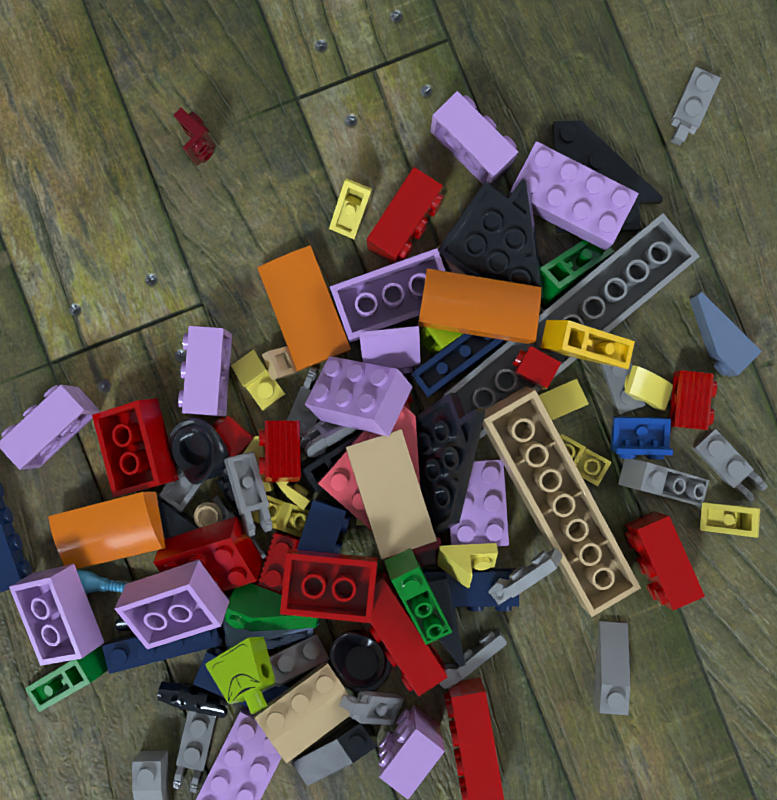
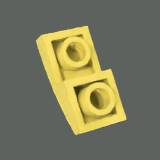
[624,365,673,411]
[539,379,589,421]
[560,434,612,487]
[276,482,312,510]
[251,495,309,538]

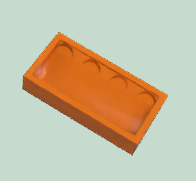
[257,245,351,372]
[418,269,541,345]
[48,492,166,569]

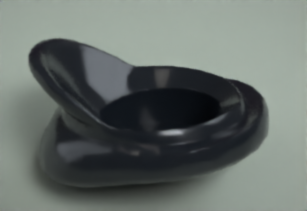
[168,418,229,485]
[328,630,392,693]

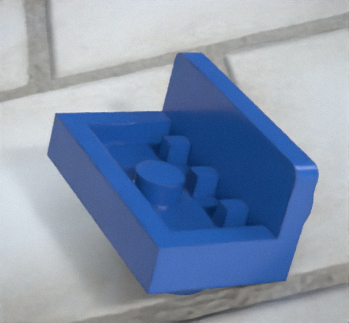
[611,416,673,460]

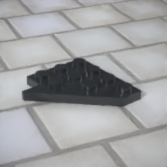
[552,121,663,233]
[438,178,544,300]
[416,393,485,534]

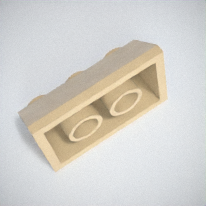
[253,662,350,764]

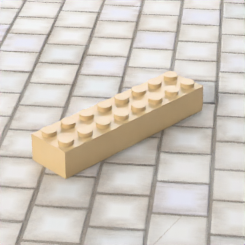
[482,386,641,617]

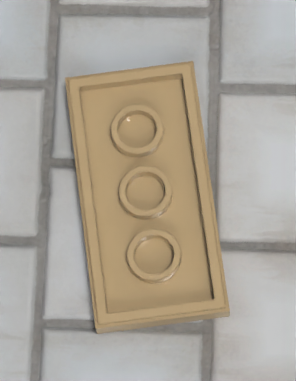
[345,429,437,559]

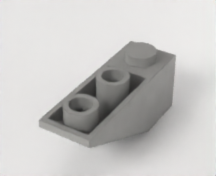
[618,459,709,507]

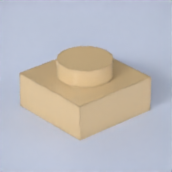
[262,346,299,381]

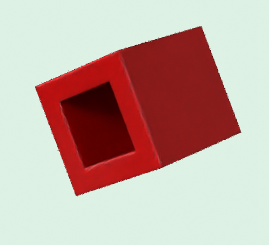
[512,346,561,390]
[212,416,255,457]

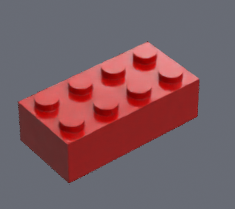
[369,571,448,697]
[444,677,504,800]

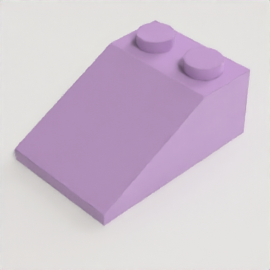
[359,326,421,374]

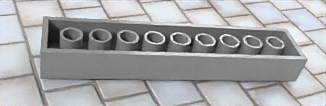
[443,213,700,439]

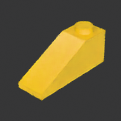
[540,320,635,369]

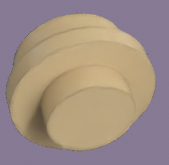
[194,502,223,528]

